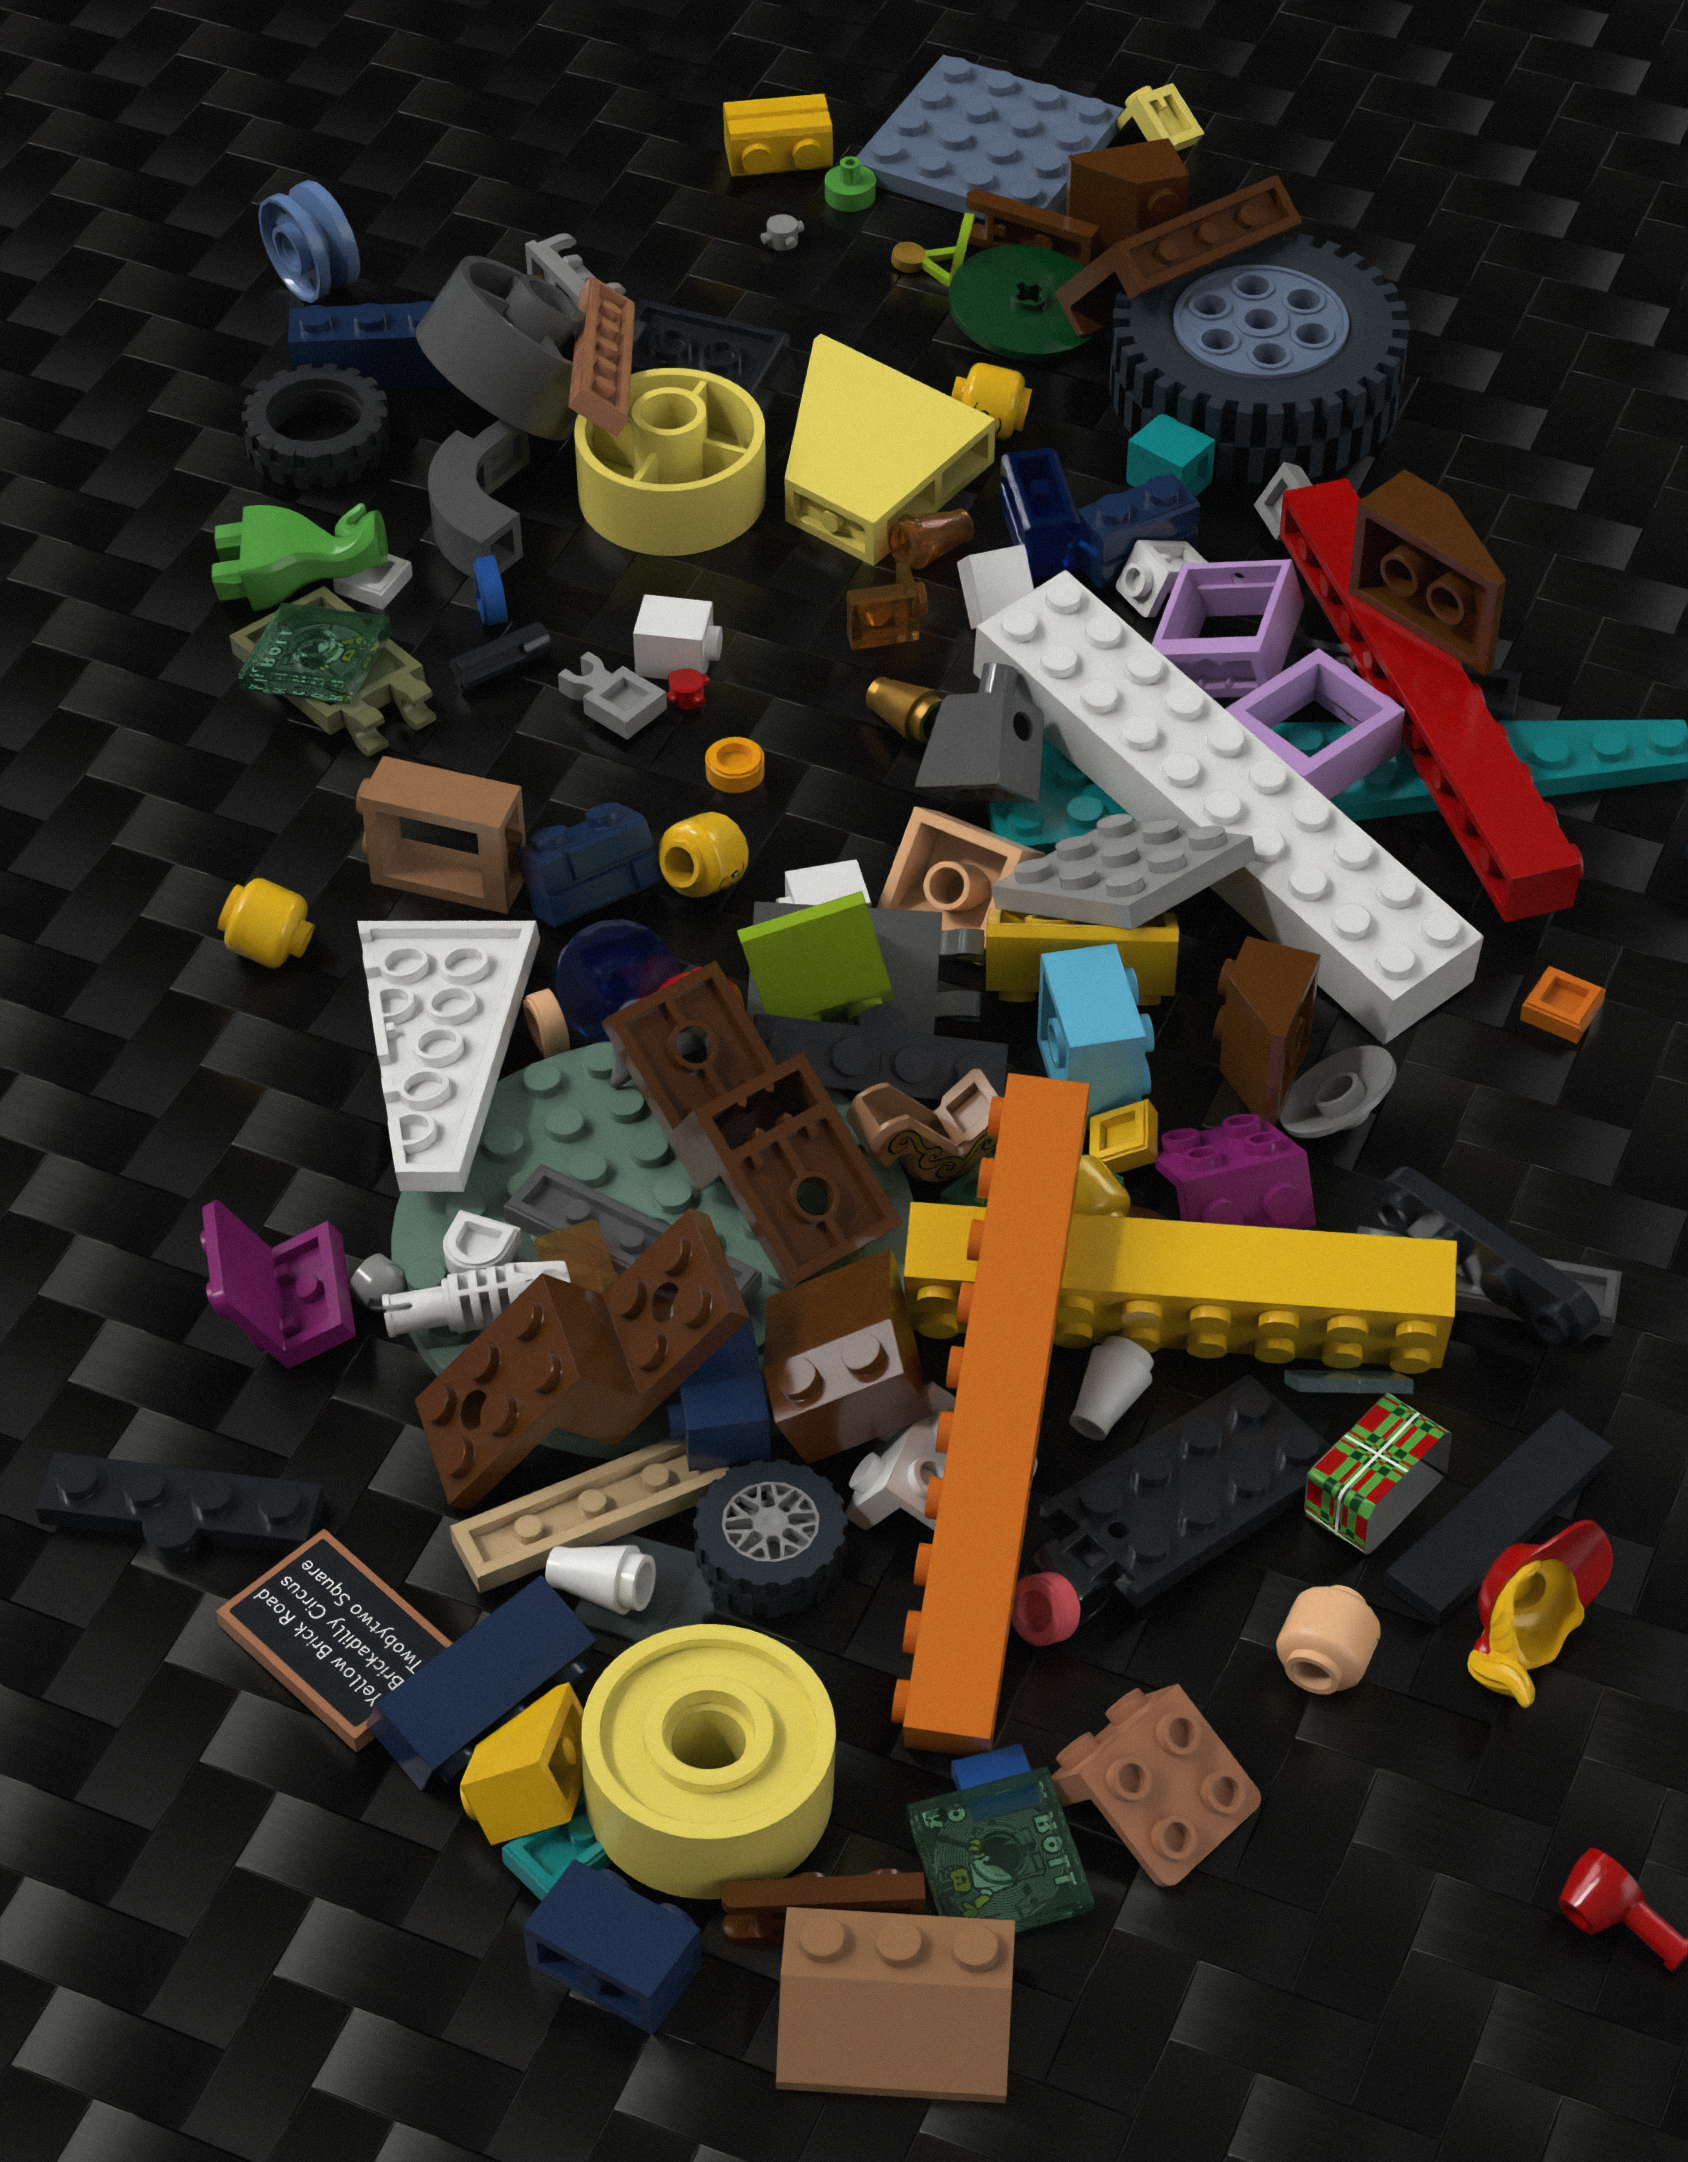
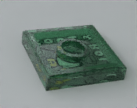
[238,603,392,704]
[906,1766,1095,1933]

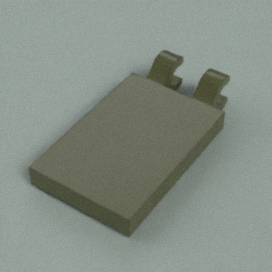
[229,586,437,756]

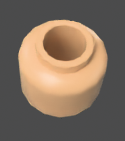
[1276,1585,1381,1694]

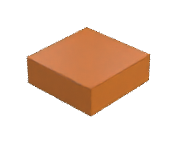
[1520,966,1606,1044]

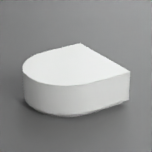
[443,1210,522,1274]

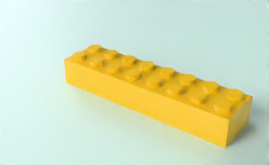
[904,1202,1457,1374]

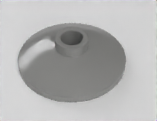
[1279,1045,1396,1138]

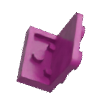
[1150,1114,1316,1230]
[200,1200,356,1369]

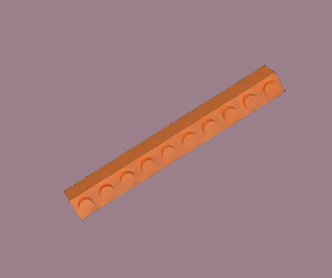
[891,1073,1090,1757]

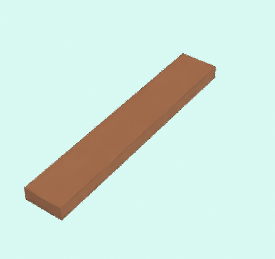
[568,277,635,437]

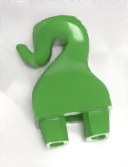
[212,503,388,611]

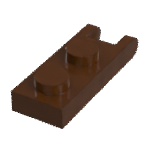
[966,189,1100,267]
[721,1868,925,1946]

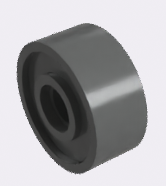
[416,256,583,441]

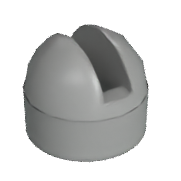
[349,1253,406,1313]

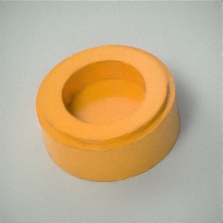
[705,737,765,793]

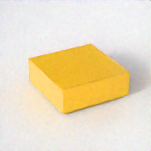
[1089,1099,1158,1175]

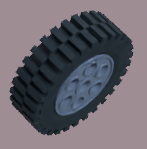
[1109,233,1410,483]

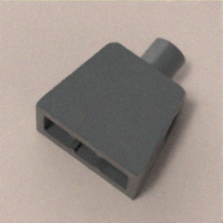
[915,663,1044,805]

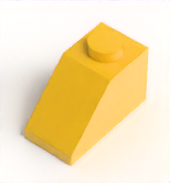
[460,1682,584,1845]

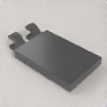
[747,902,985,1035]

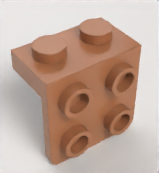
[1042,1684,1261,1887]

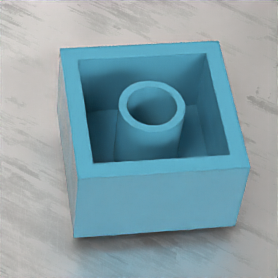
[1037,943,1154,1130]

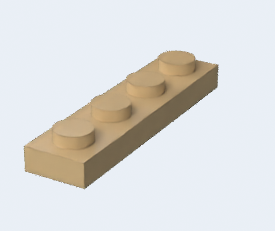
[450,1438,729,1594]

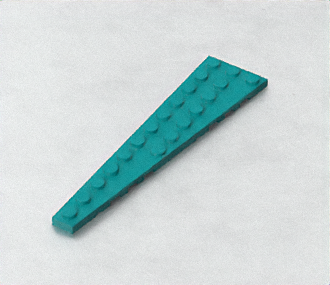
[984,720,1688,856]

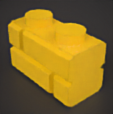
[723,93,833,177]

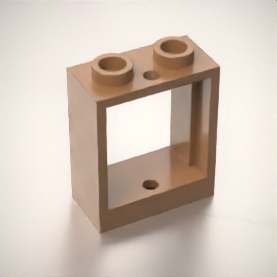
[356,756,526,914]

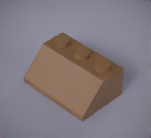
[776,1907,1015,2103]

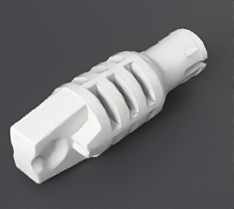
[382,1261,571,1338]

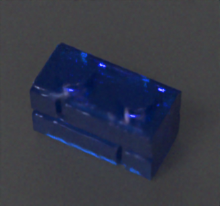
[1000,447,1081,578]

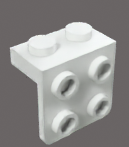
[845,1381,1038,1531]

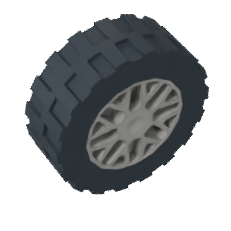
[694,1459,848,1618]

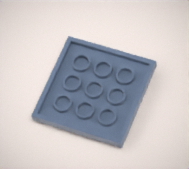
[856,55,1124,220]

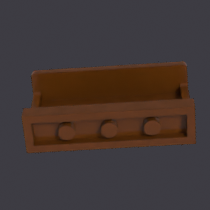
[1054,174,1302,339]

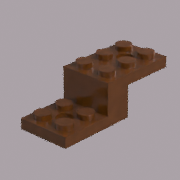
[601,960,903,1290]
[415,1208,750,1511]

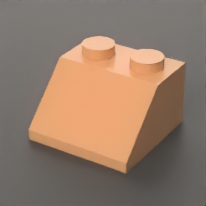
[877,806,1046,966]

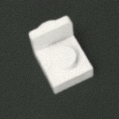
[1116,540,1208,617]

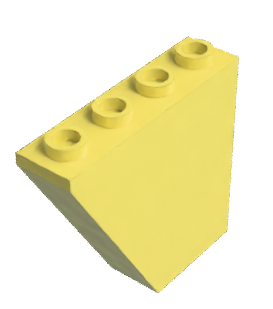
[785,334,995,566]

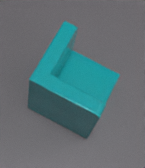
[1126,414,1215,497]

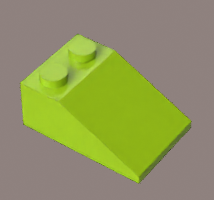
[737,891,895,1022]

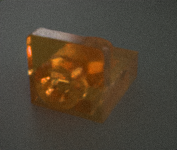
[847,562,928,650]

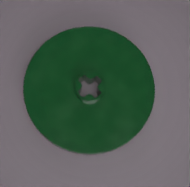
[948,245,1102,362]

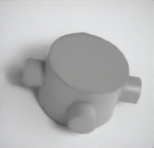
[761,214,804,250]

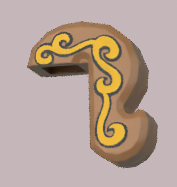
[847,1069,999,1182]

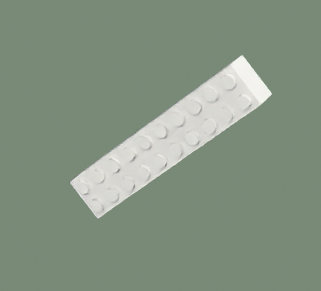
[973,570,1484,1045]

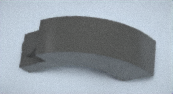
[428,419,531,579]

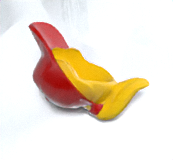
[1467,1520,1613,1708]

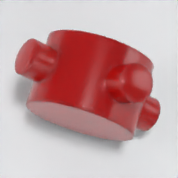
[666,669,710,710]

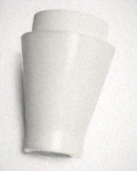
[1069,1336,1154,1441]
[545,1545,656,1615]

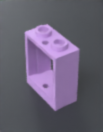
[1152,559,1305,698]
[1225,648,1405,800]

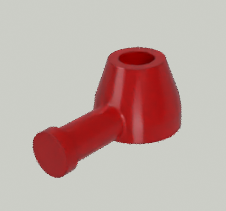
[1558,1848,1688,1973]

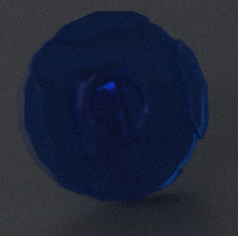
[554,919,679,1043]

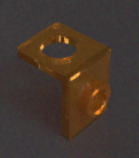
[534,1219,619,1294]

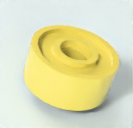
[574,368,767,556]
[581,1624,836,1899]

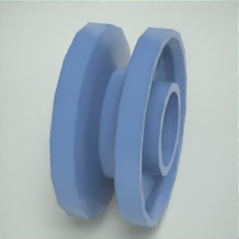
[258,180,360,303]

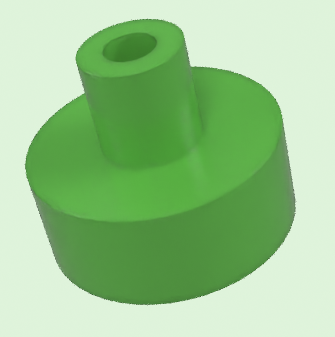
[825,156,876,212]

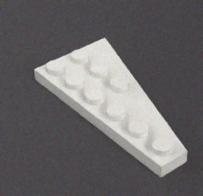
[357,921,540,1192]

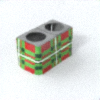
[1304,1393,1452,1554]

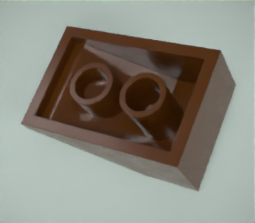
[1348,469,1506,676]
[764,1249,934,1465]

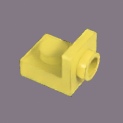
[1116,83,1205,151]

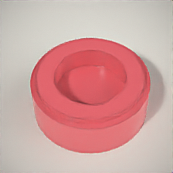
[1011,1571,1080,1646]

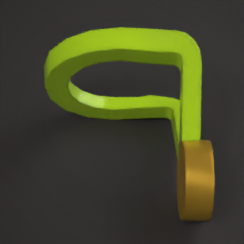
[891,212,975,287]

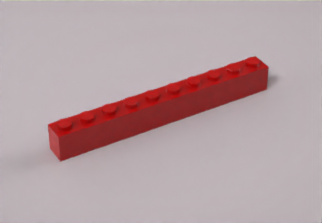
[1279,478,1584,923]

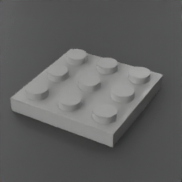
[991,814,1256,929]

